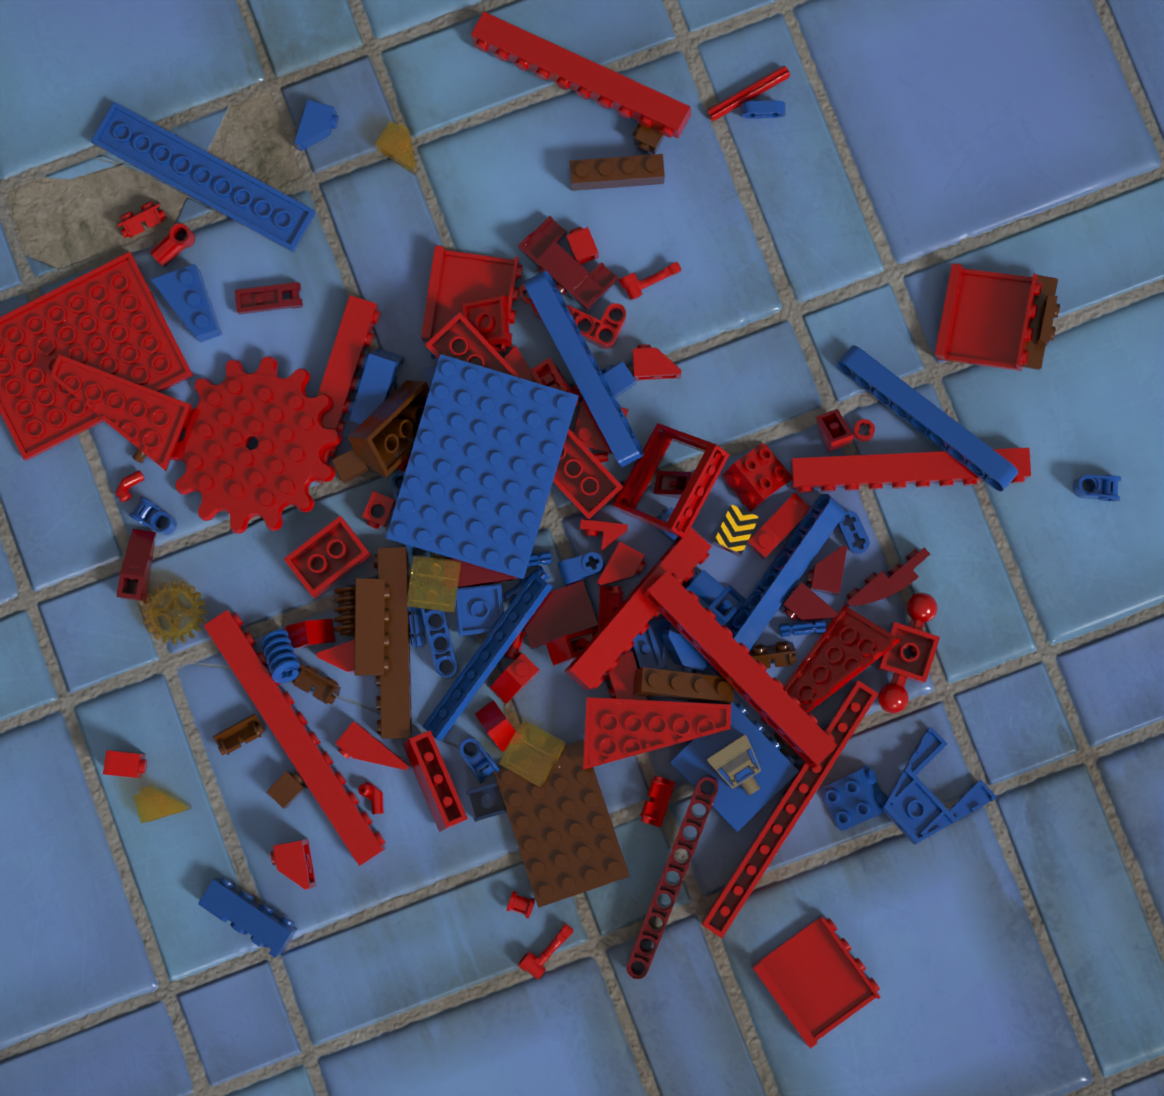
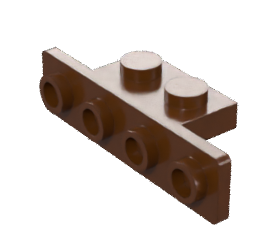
[1023,275,1060,370]

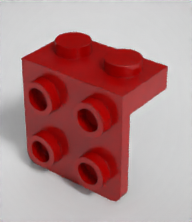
[721,443,792,512]

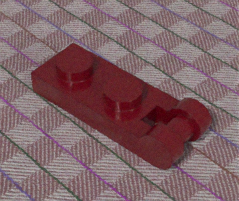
[235,282,303,315]

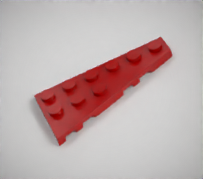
[50,354,192,471]
[760,605,901,729]

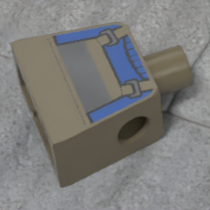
[706,734,761,796]

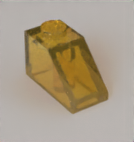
[375,121,418,175]
[134,785,192,823]

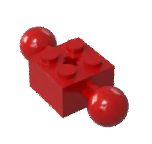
[876,593,940,714]

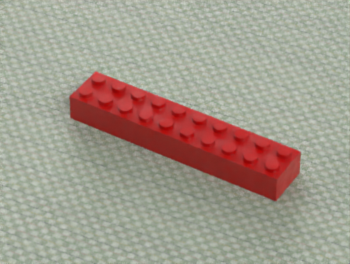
[425,312,623,519]

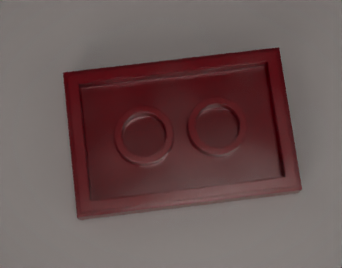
[524,580,598,649]

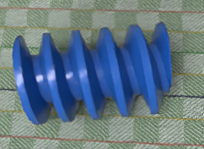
[260,629,300,683]

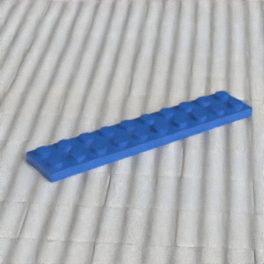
[91,102,316,253]

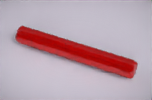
[707,66,790,121]

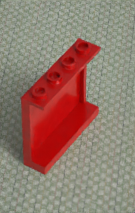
[421,245,523,353]
[935,263,1042,371]
[752,916,881,1049]

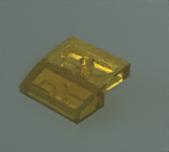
[407,555,461,613]
[499,720,566,787]

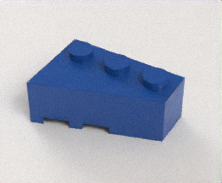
[150,264,222,342]
[348,348,405,424]

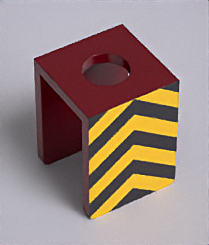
[712,505,759,557]

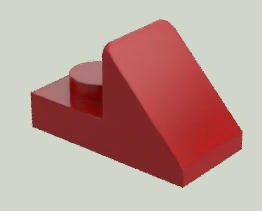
[580,519,628,552]

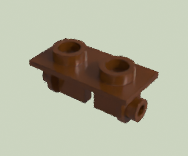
[749,641,796,668]
[291,664,341,705]
[213,713,266,755]

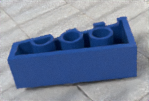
[198,877,298,958]

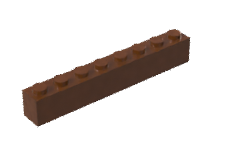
[374,547,412,739]

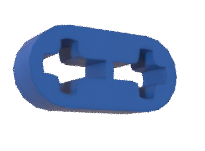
[741,101,786,119]
[838,511,870,554]

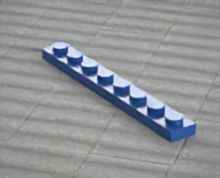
[422,572,553,741]

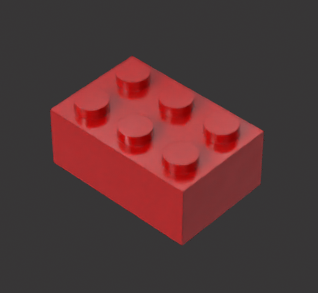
[284,515,372,598]

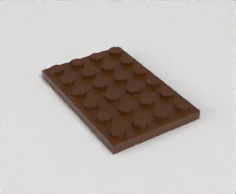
[494,739,630,908]

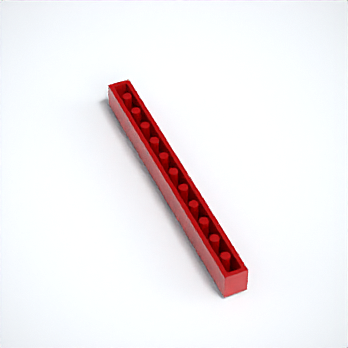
[203,610,386,866]
[701,680,879,938]

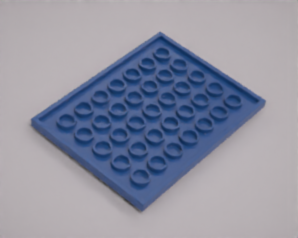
[386,354,578,579]

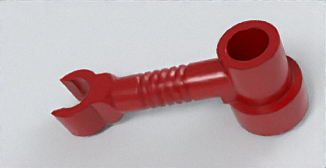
[618,262,682,301]
[517,924,574,980]

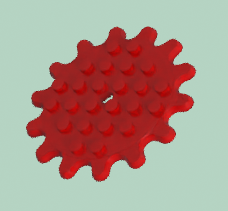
[171,356,342,534]

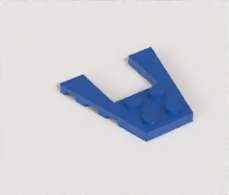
[881,727,997,845]

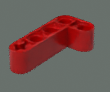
[531,301,626,349]

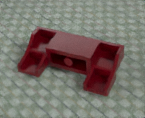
[518,216,619,311]

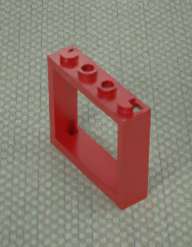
[613,423,730,539]

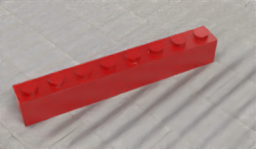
[314,295,381,485]
[564,527,712,690]

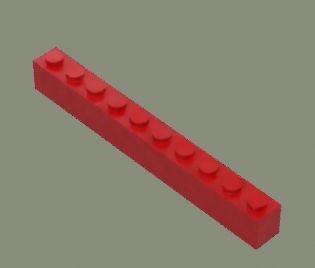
[471,11,691,139]
[790,448,1031,493]
[643,571,838,768]

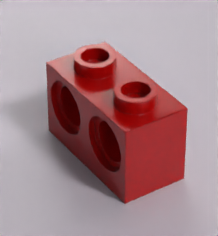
[530,357,578,405]

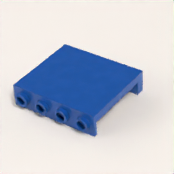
[670,702,799,832]

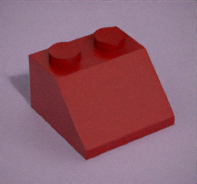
[270,839,316,890]

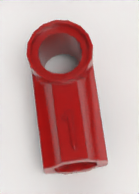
[150,223,196,268]

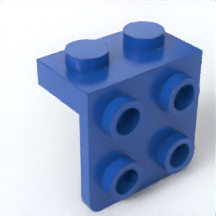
[820,765,887,831]

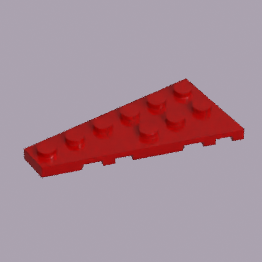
[583,697,731,770]

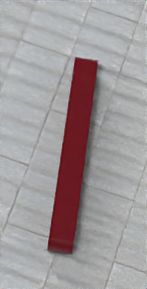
[627,775,719,979]

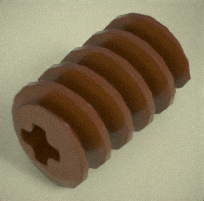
[334,587,355,636]

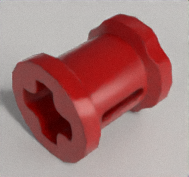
[506,891,536,919]

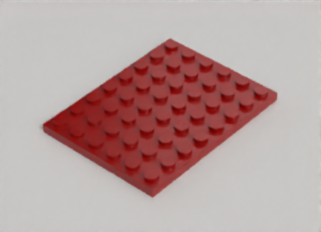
[0,251,194,461]

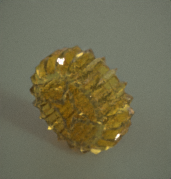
[142,580,207,645]

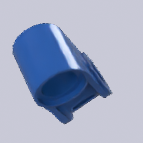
[1073,474,1121,501]
[128,496,177,535]
[557,552,604,586]
[459,738,500,784]

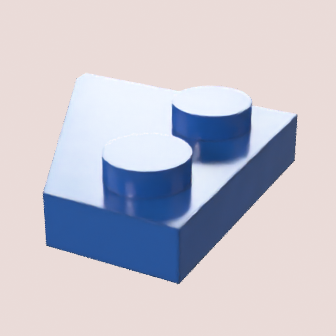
[632,618,671,669]

